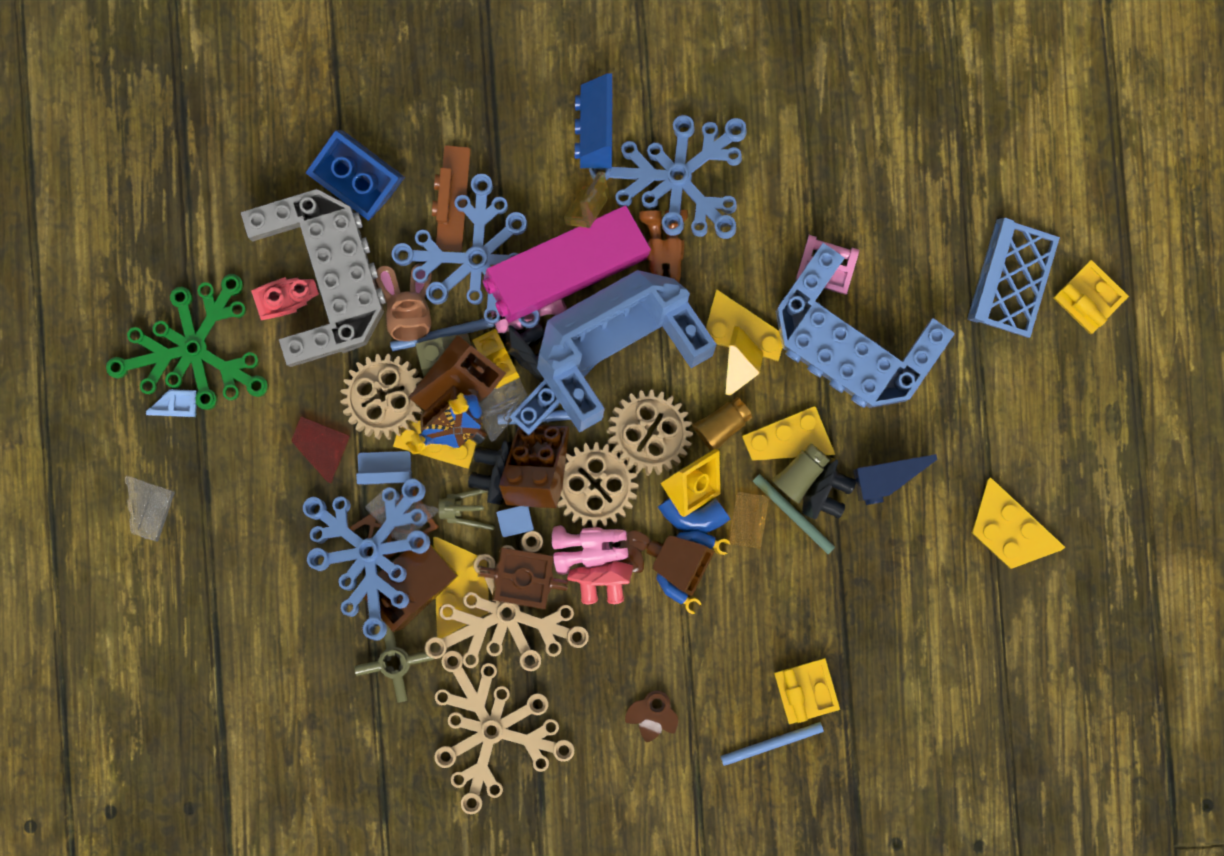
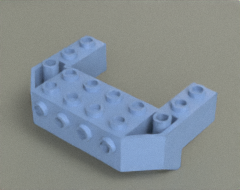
[775,243,955,408]
[537,270,717,433]

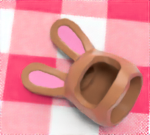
[375,263,432,341]

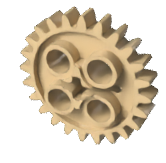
[340,354,424,440]
[607,390,693,476]
[558,442,638,528]

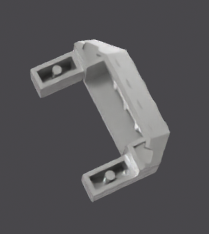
[241,189,386,367]

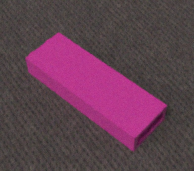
[483,205,651,323]

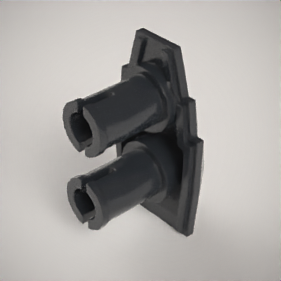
[503,323,545,382]
[468,441,512,505]
[802,457,856,519]

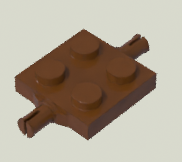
[478,548,568,609]

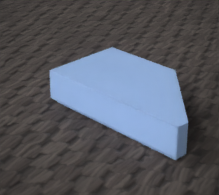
[146,390,197,417]

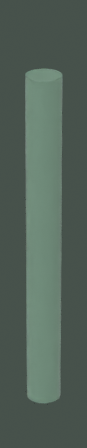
[752,474,835,554]

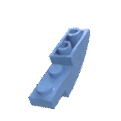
[509,364,596,435]

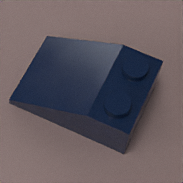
[853,454,937,505]

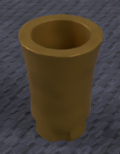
[692,397,753,451]

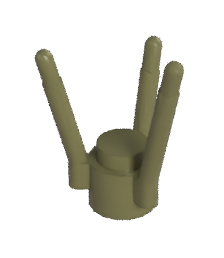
[439,489,494,530]

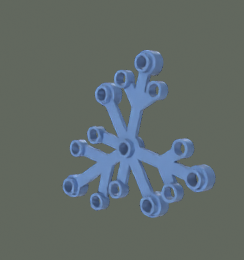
[589,115,747,239]
[392,174,540,328]
[303,479,430,640]

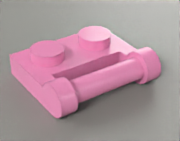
[796,235,859,295]

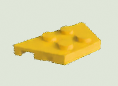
[971,477,1065,569]
[433,537,489,638]

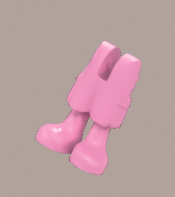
[552,525,629,575]

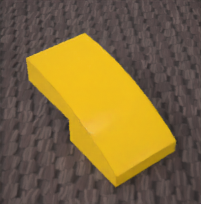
[472,329,520,389]

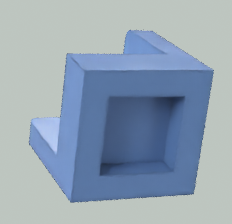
[497,506,534,537]

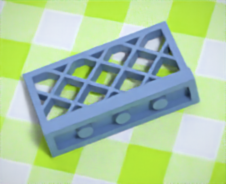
[967,218,1060,338]

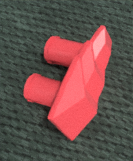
[251,277,319,321]
[567,561,633,604]

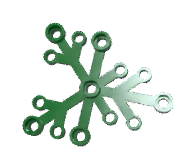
[106,274,269,410]

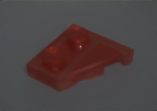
[291,417,351,483]

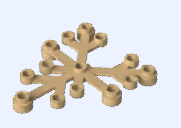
[424,531,589,671]
[435,651,575,814]

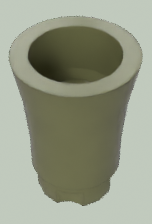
[772,444,830,503]

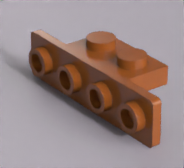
[432,146,471,252]

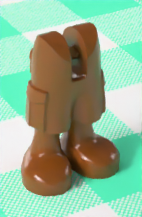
[639,210,688,283]

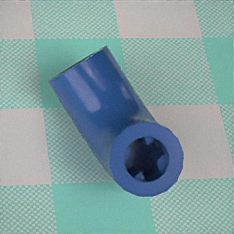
[658,498,731,533]

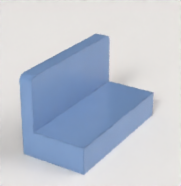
[356,451,412,485]

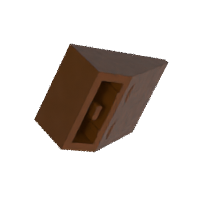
[408,335,506,411]
[499,425,569,508]
[364,539,458,632]

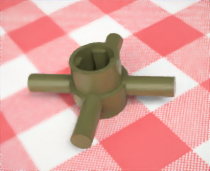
[354,624,434,703]

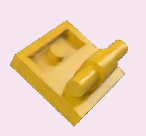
[1053,260,1129,335]
[774,658,840,724]

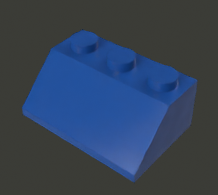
[575,73,612,168]
[306,130,405,220]

